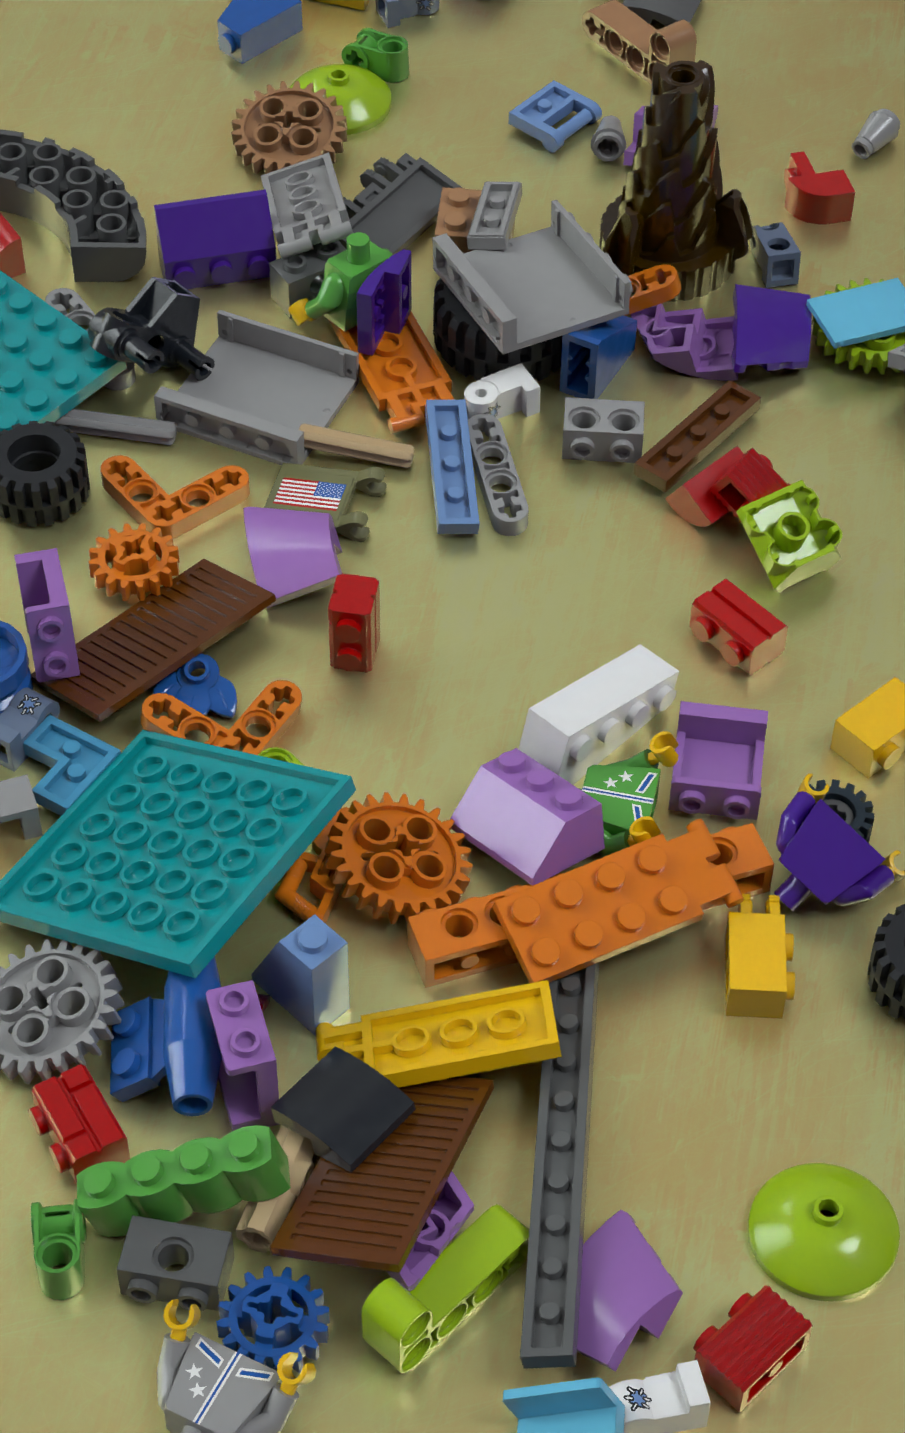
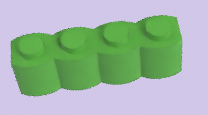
[77,1125,291,1237]

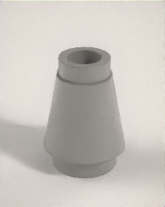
[852,108,900,159]
[591,115,626,161]

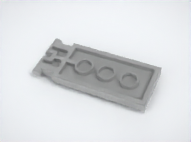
[261,152,353,260]

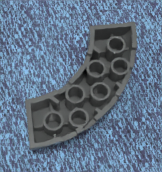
[0,129,147,282]

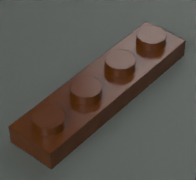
[634,380,761,493]

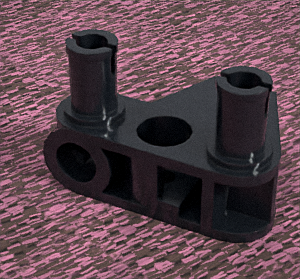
[88,277,215,380]

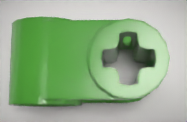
[341,28,409,83]
[31,1199,87,1300]

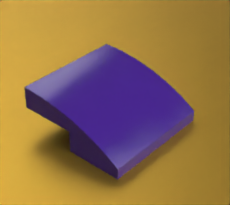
[357,249,412,356]

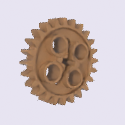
[231,81,348,174]

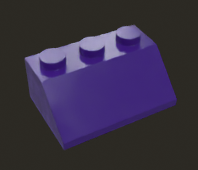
[154,189,276,289]

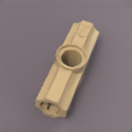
[236,1125,317,1253]

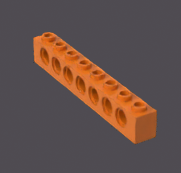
[407,823,774,988]

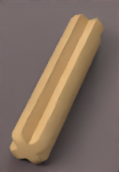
[299,423,414,468]

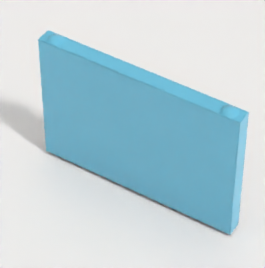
[806,278,905,349]

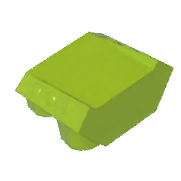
[736,480,842,593]

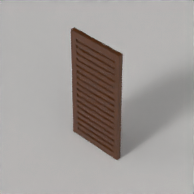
[31,559,276,722]
[269,1076,494,1273]

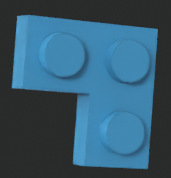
[23,714,121,816]

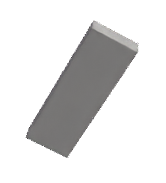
[467,181,522,250]

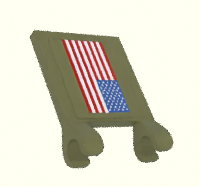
[264,462,387,542]

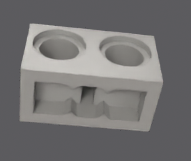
[562,397,645,463]

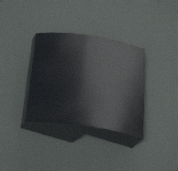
[270,1046,416,1173]

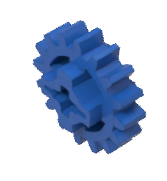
[216,1266,330,1373]

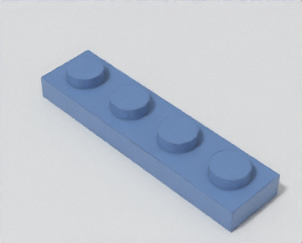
[425,399,480,534]

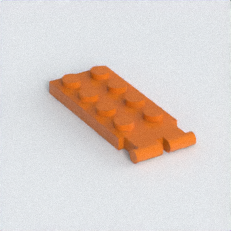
[329,312,461,434]
[493,819,744,983]

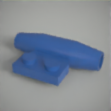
[110,956,222,1116]

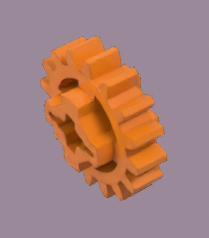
[88,523,180,601]

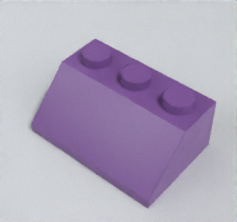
[450,748,605,886]

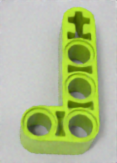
[362,1204,529,1373]

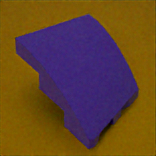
[731,284,812,373]

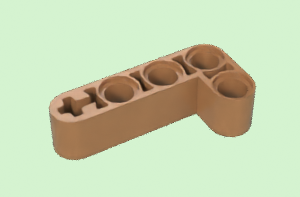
[582,0,697,85]

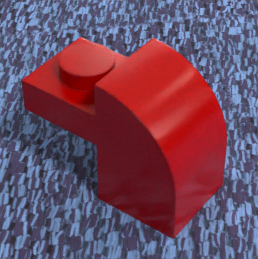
[784,151,855,225]

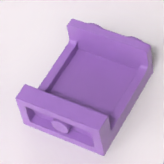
[14,548,80,682]
[668,701,768,820]
[206,980,280,1131]

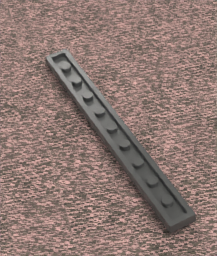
[520,963,599,1369]

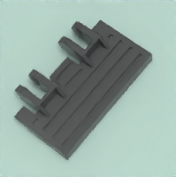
[339,153,462,255]

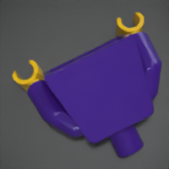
[774,773,905,912]

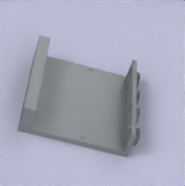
[432,200,633,354]
[154,310,359,465]

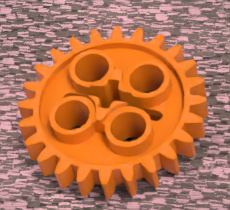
[324,792,473,924]

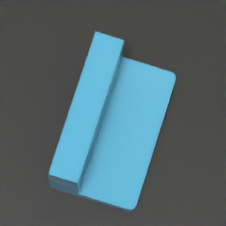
[502,1378,625,1433]

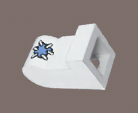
[464,363,540,419]
[609,1360,711,1433]

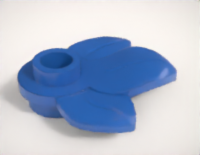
[153,653,237,733]

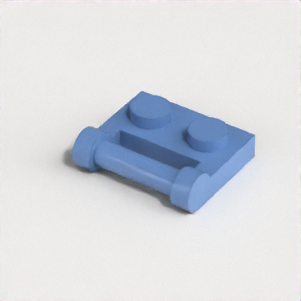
[508,80,602,152]

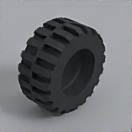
[433,278,563,381]

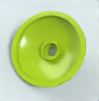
[290,64,391,135]
[748,1163,900,1301]

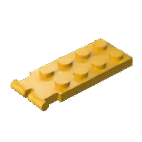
[316,980,562,1088]

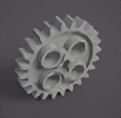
[0,939,124,1084]

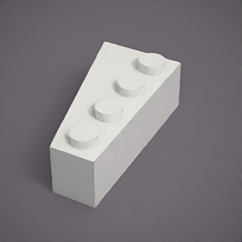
[518,644,679,785]

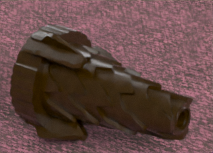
[599,60,753,302]

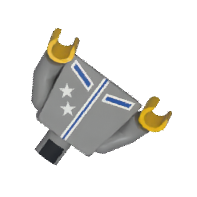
[157,1299,316,1433]

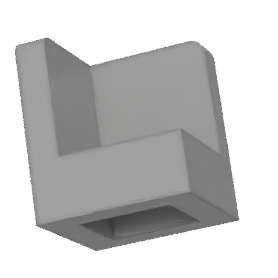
[0,774,43,840]

